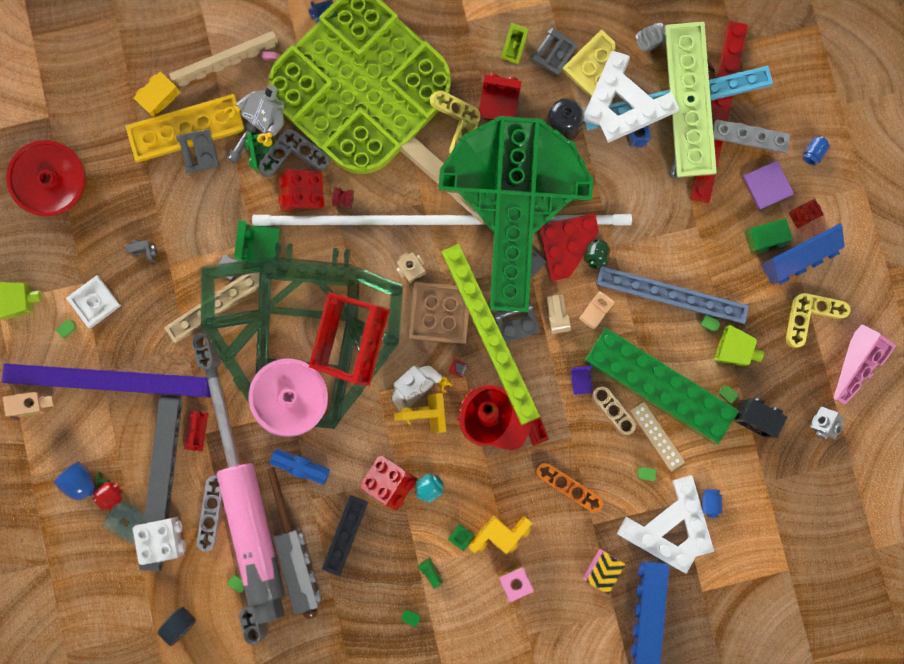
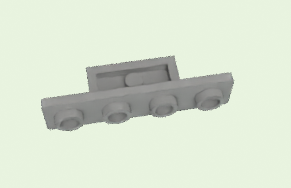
[713,120,790,153]

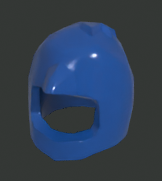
[53,461,95,500]

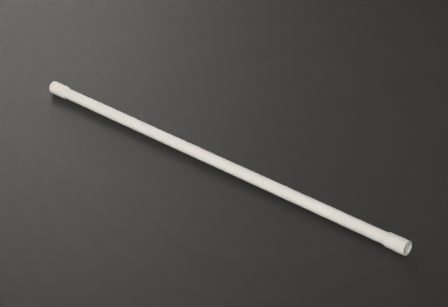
[252,214,632,226]

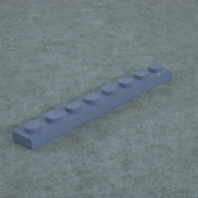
[596,266,749,325]

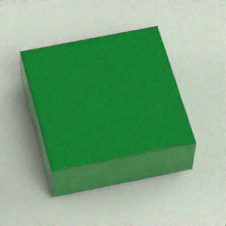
[448,524,475,551]

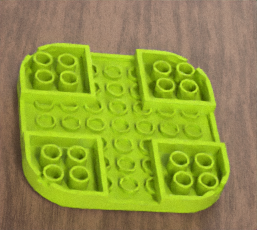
[269,0,451,174]

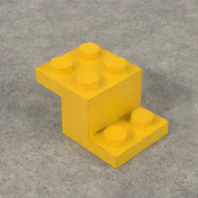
[468,515,532,554]

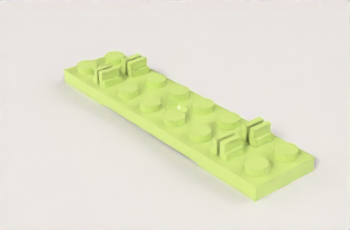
[665,22,717,178]

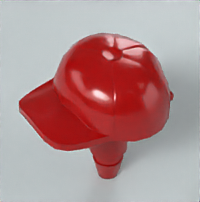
[457,385,532,451]

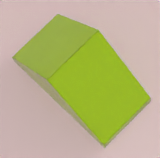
[501,23,529,64]

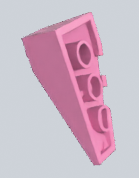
[834,324,896,405]

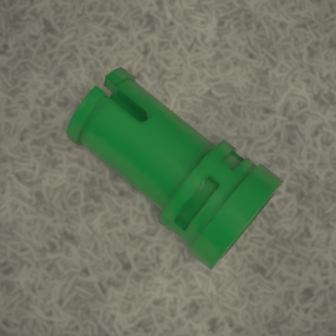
[417,558,444,589]

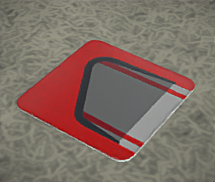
[449,358,468,377]

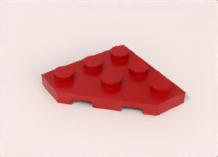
[539,213,599,282]

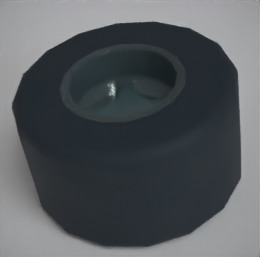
[157,607,196,646]

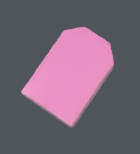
[262,51,281,62]

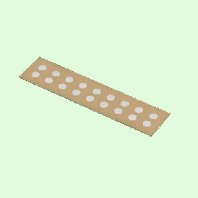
[630,402,685,472]

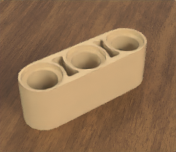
[591,387,636,435]

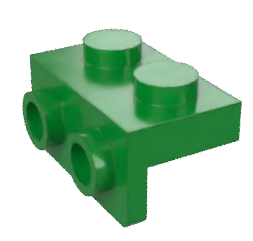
[245,132,279,174]

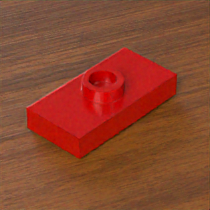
[529,404,549,446]

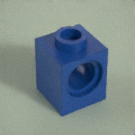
[627,125,651,148]

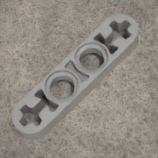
[197,475,223,552]

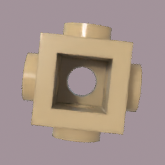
[396,252,426,284]

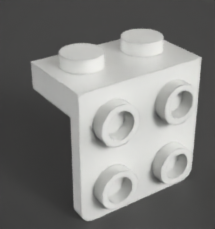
[133,517,186,565]

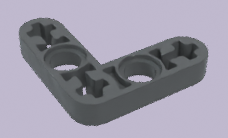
[259,130,329,178]

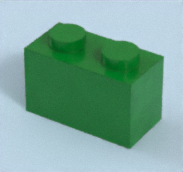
[745,218,793,254]

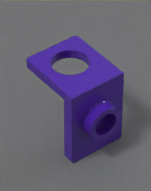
[570,366,593,395]

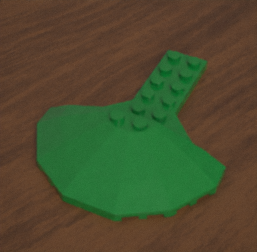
[438,116,593,312]

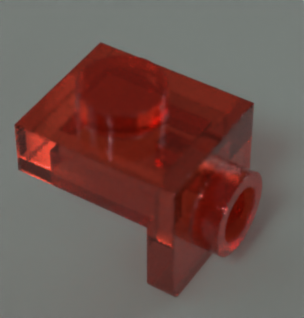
[789,199,824,228]

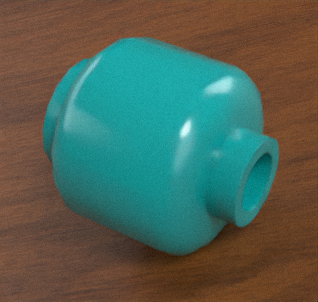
[415,474,445,503]

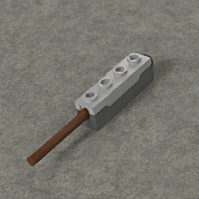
[267,467,322,619]

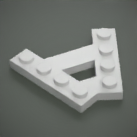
[584,51,679,143]
[617,475,714,574]

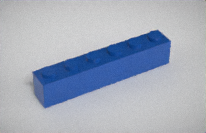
[631,560,669,664]

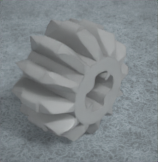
[636,23,666,51]

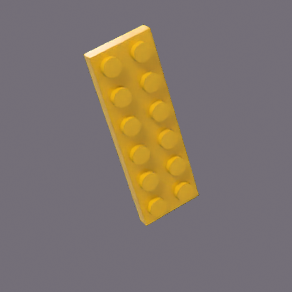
[125,94,245,163]

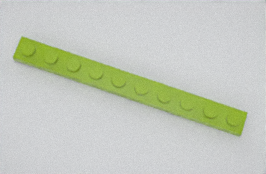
[441,244,540,425]

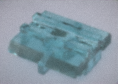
[103,501,145,544]

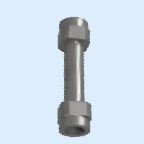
[227,121,258,164]

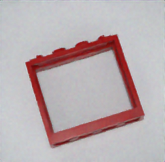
[309,292,390,387]

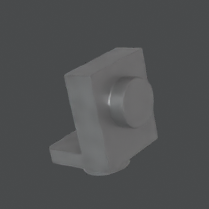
[125,240,158,262]

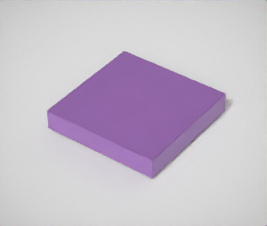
[742,160,794,211]

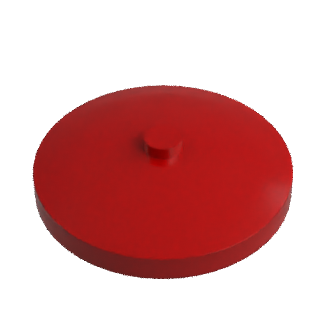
[6,140,86,217]

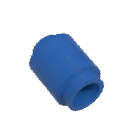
[803,136,830,166]
[702,489,723,518]

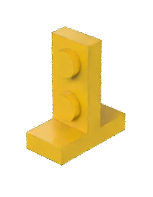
[394,393,446,434]

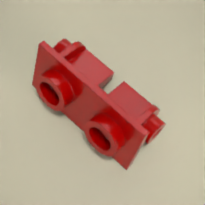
[183,411,209,451]

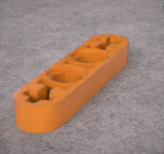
[536,463,603,512]

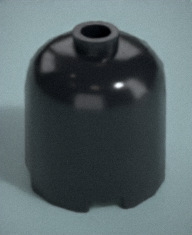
[545,98,584,140]

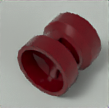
[332,187,354,209]

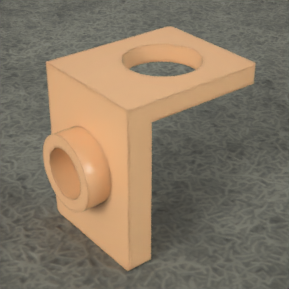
[579,291,615,330]

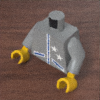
[224,85,284,147]

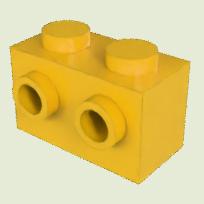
[134,72,181,117]

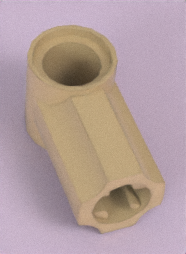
[546,295,571,334]

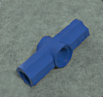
[270,448,331,485]

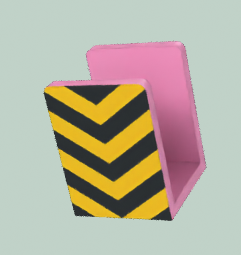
[583,549,625,594]
[497,564,533,602]

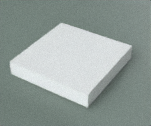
[66,275,121,329]

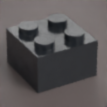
[733,397,788,438]

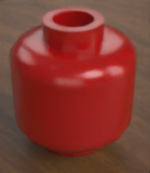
[92,482,123,511]

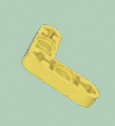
[430,91,480,153]
[786,293,850,348]

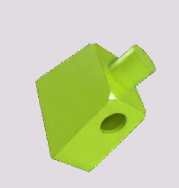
[0,282,43,320]
[714,325,764,366]

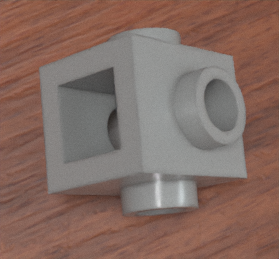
[811,406,845,440]

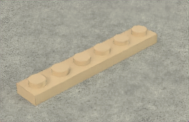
[169,31,279,87]

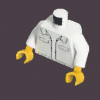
[392,366,452,425]

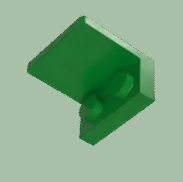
[234,221,280,266]

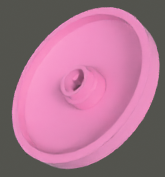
[248,359,328,437]

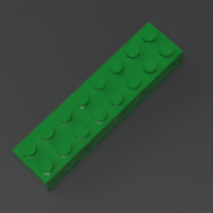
[583,328,739,444]

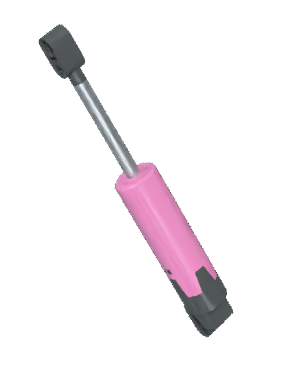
[192,333,285,645]

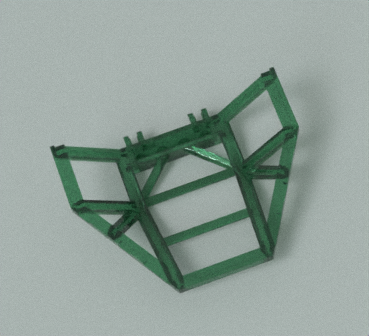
[201,242,404,429]

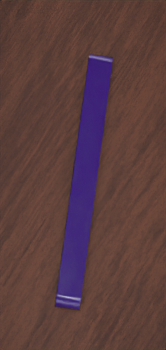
[1,363,211,397]

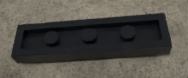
[322,495,369,576]

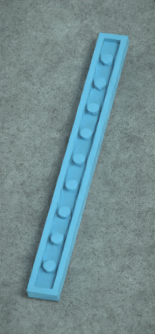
[584,66,773,131]

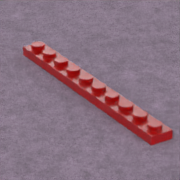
[690,21,748,203]

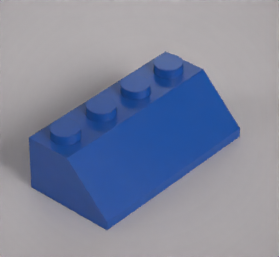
[761,223,845,285]

